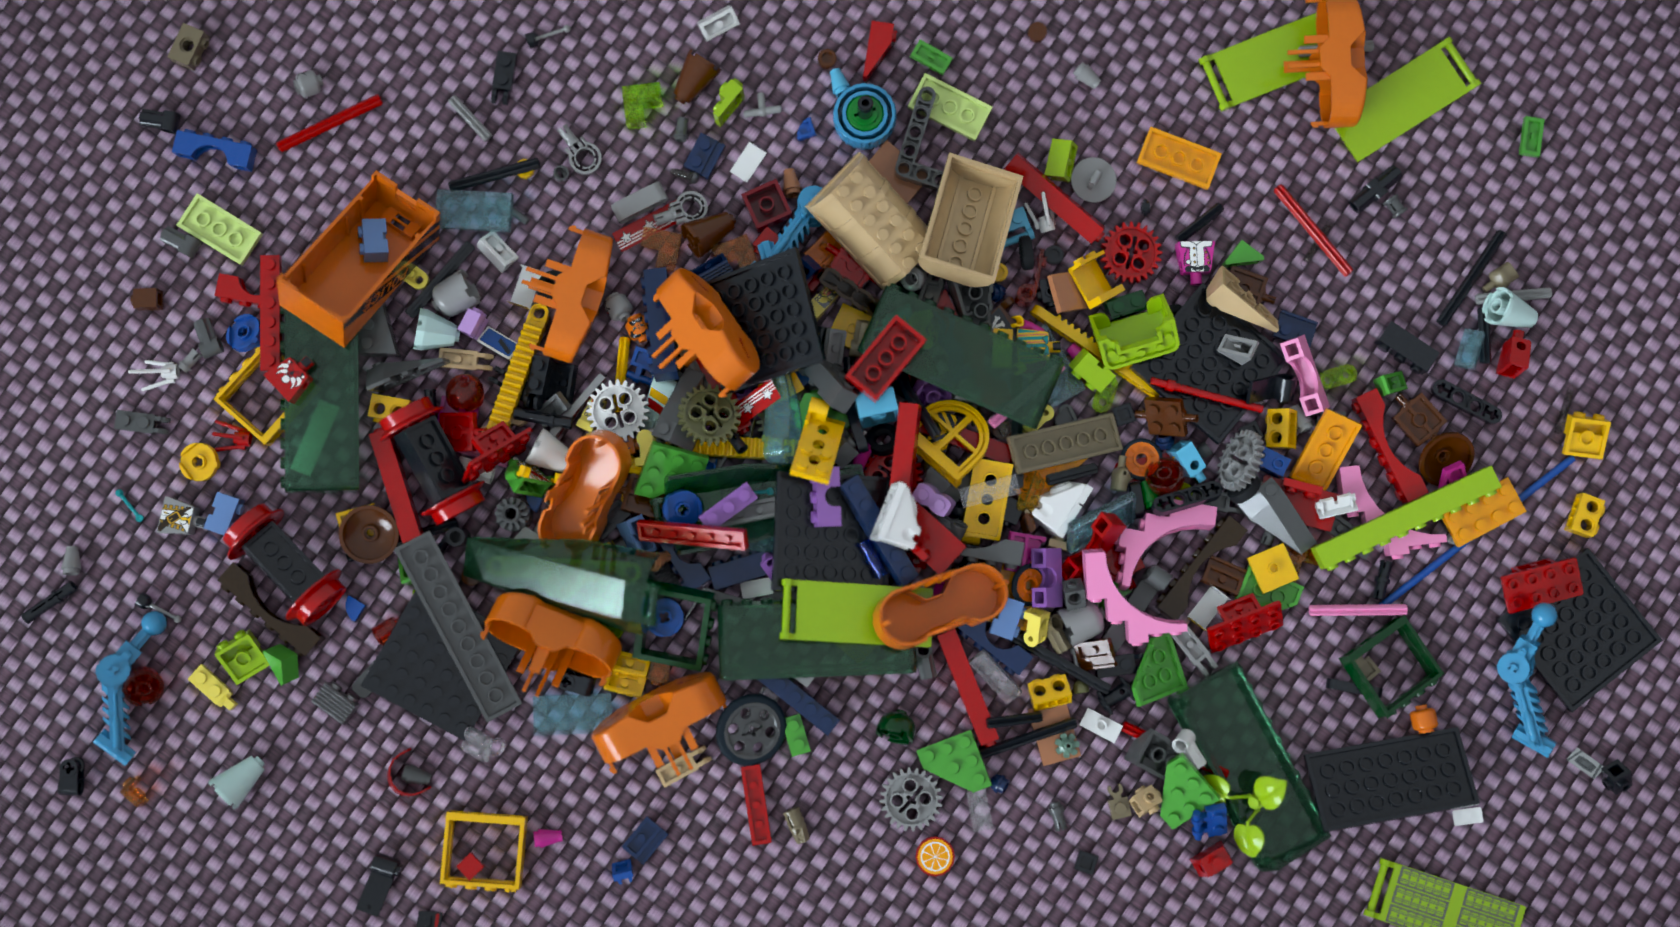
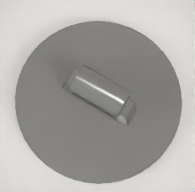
[1071,157,1116,203]

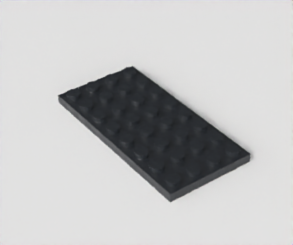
[1303,727,1480,833]

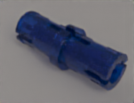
[858,539,888,579]

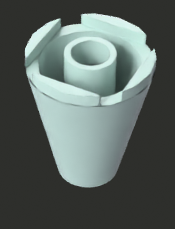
[1482,287,1538,328]
[208,756,265,810]

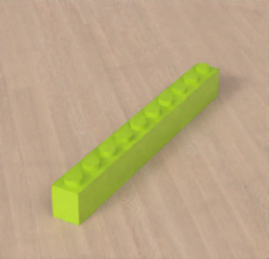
[1310,466,1502,571]

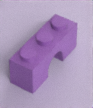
[809,466,842,527]
[698,482,758,527]
[1031,548,1063,607]

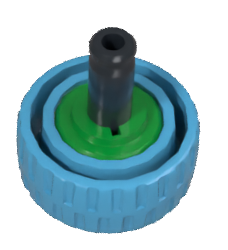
[833,83,897,150]

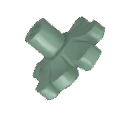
[1055,733,1080,758]

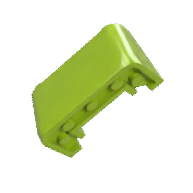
[1088,294,1180,370]

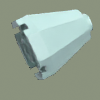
[413,308,460,351]

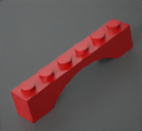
[1351,388,1429,504]

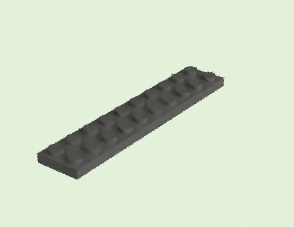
[394,530,522,723]

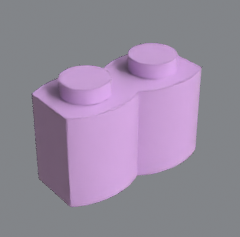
[457,307,489,341]
[912,482,956,517]

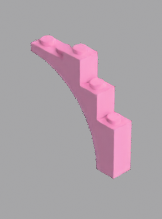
[1336,465,1447,560]
[1114,499,1217,591]
[1082,548,1188,646]

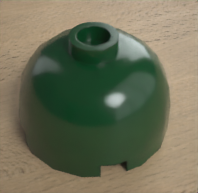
[876,709,916,745]

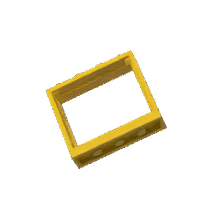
[213,347,322,446]
[440,810,528,892]

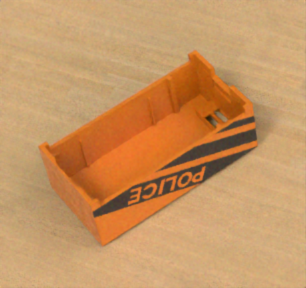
[277,170,440,348]

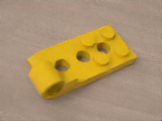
[790,397,846,485]
[961,459,1013,546]

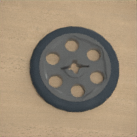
[716,694,786,766]

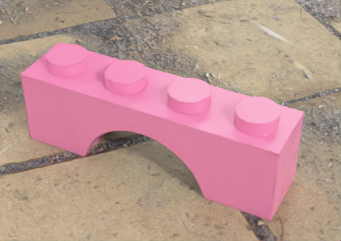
[1280,334,1330,416]

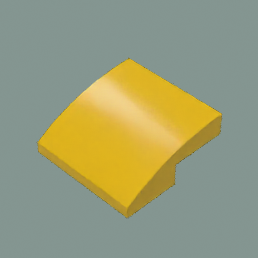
[603,651,651,698]

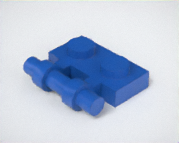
[626,346,654,387]
[1191,803,1228,841]

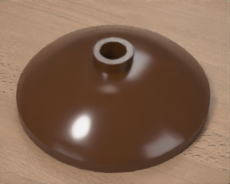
[1419,432,1475,486]
[339,505,399,564]

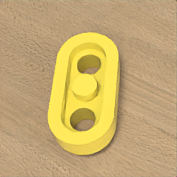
[404,266,429,290]

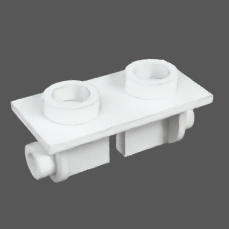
[1315,492,1359,519]

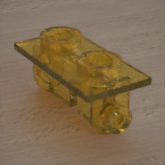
[1016,471,1045,514]

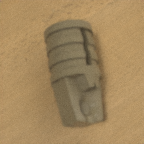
[783,806,810,844]

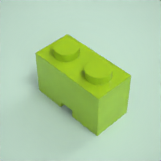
[1069,347,1116,393]

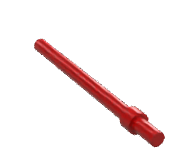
[1150,377,1264,413]

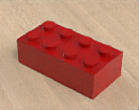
[845,315,927,404]

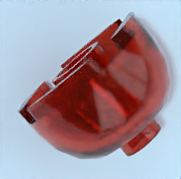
[446,374,485,412]
[1145,458,1185,496]
[122,666,164,706]

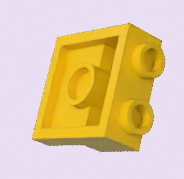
[1562,411,1611,460]

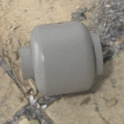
[293,70,324,98]
[901,265,927,291]
[604,292,633,322]

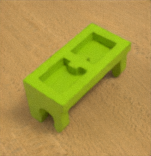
[1044,138,1078,183]

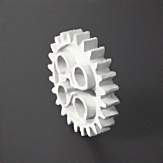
[586,379,650,442]

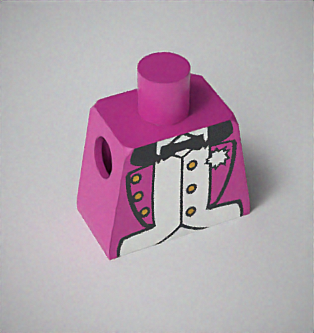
[1175,241,1215,286]

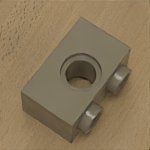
[167,23,210,71]

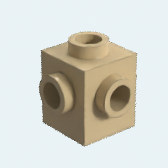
[1128,784,1163,818]

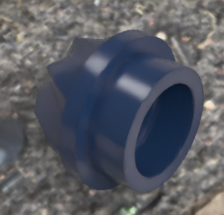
[992,283,1006,302]
[1155,435,1175,451]
[990,774,1010,794]

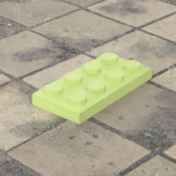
[907,73,993,142]
[176,193,263,266]

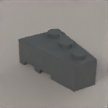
[357,302,401,357]
[799,361,858,414]

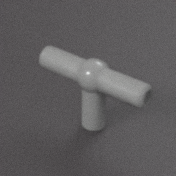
[744,92,782,118]

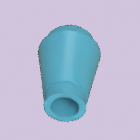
[830,68,851,98]

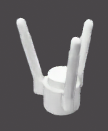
[1024,192,1056,233]
[128,360,180,391]

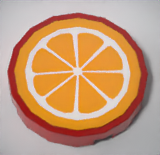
[915,836,955,876]

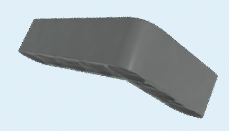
[895,86,943,191]
[1100,564,1173,654]

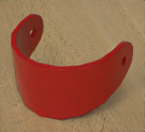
[387,748,432,797]

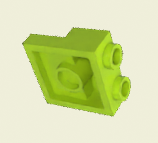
[713,78,745,127]
[214,629,270,685]

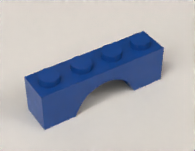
[172,129,257,172]

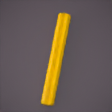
[613,337,630,413]

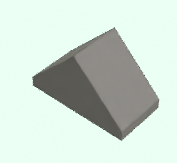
[1217,334,1259,365]

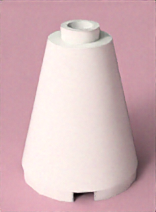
[525,428,569,473]

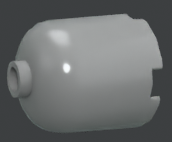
[432,269,481,317]
[1056,600,1105,647]

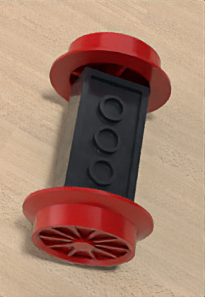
[379,396,486,526]
[223,503,347,626]

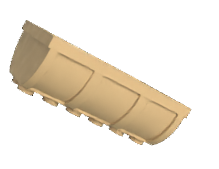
[805,152,928,290]
[918,152,1023,287]

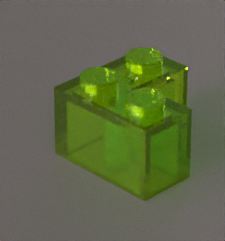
[622,82,664,130]

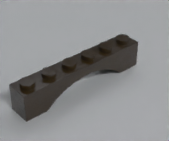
[1155,516,1248,620]
[218,562,325,657]

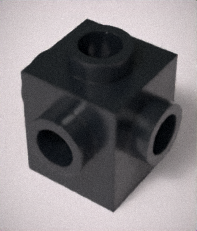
[1036,279,1055,308]
[1601,759,1633,795]

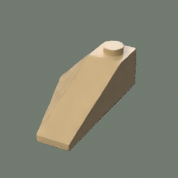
[1206,265,1279,333]

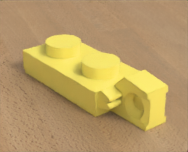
[188,664,238,710]

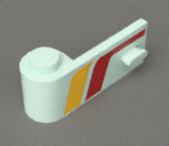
[639,377,678,430]

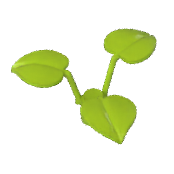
[1203,774,1287,858]

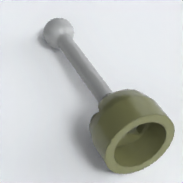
[1070,647,1090,694]

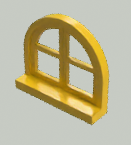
[917,400,989,488]

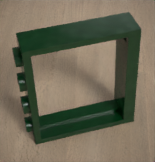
[632,579,717,672]
[1339,615,1444,719]

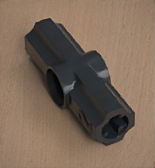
[1348,165,1403,214]

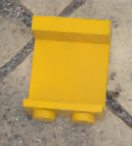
[1068,250,1125,310]

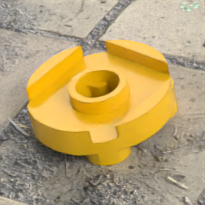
[179,443,221,481]

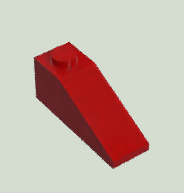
[863,21,897,82]

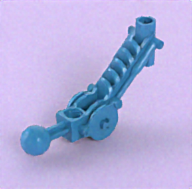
[757,185,822,260]
[1497,603,1558,758]
[93,611,167,766]

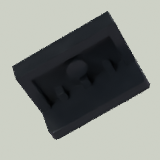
[544,362,578,404]

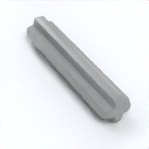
[448,95,492,142]

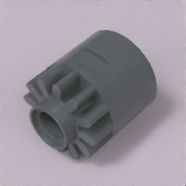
[494,497,533,532]

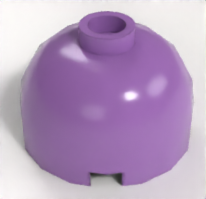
[913,374,952,407]

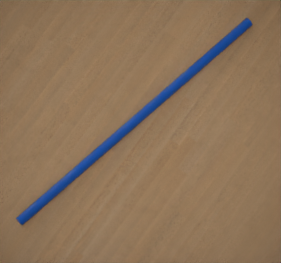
[1379,455,1576,604]

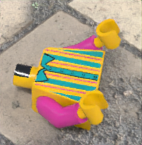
[1011,315,1061,376]

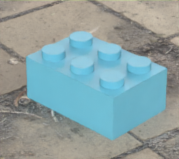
[855,387,898,429]

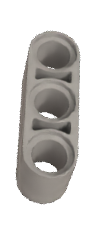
[611,182,669,224]

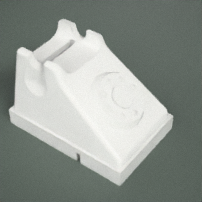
[869,481,921,550]
[1024,481,1093,538]

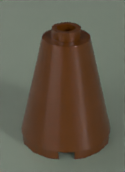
[673,49,722,104]
[681,212,736,258]

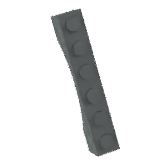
[908,539,1026,570]

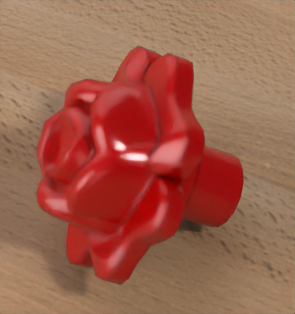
[907,552,926,573]

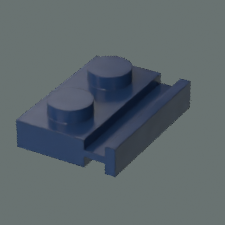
[683,133,726,180]
[1272,310,1318,348]
[622,816,669,865]

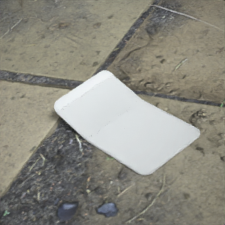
[1452,807,1483,826]

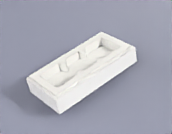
[1079,708,1123,743]

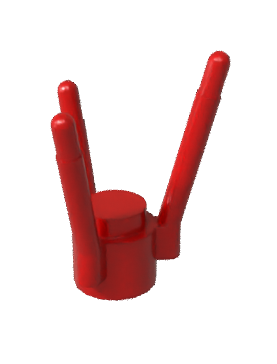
[212,420,252,452]

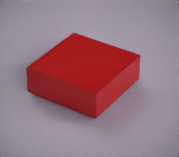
[456,852,485,881]

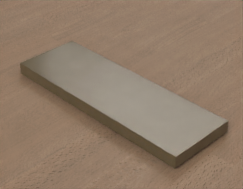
[1006,412,1123,475]

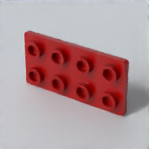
[462,421,533,484]
[1261,475,1340,532]
[910,500,966,574]
[1500,557,1584,614]
[1207,593,1283,653]

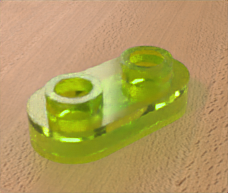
[1319,364,1357,389]
[1092,378,1118,413]

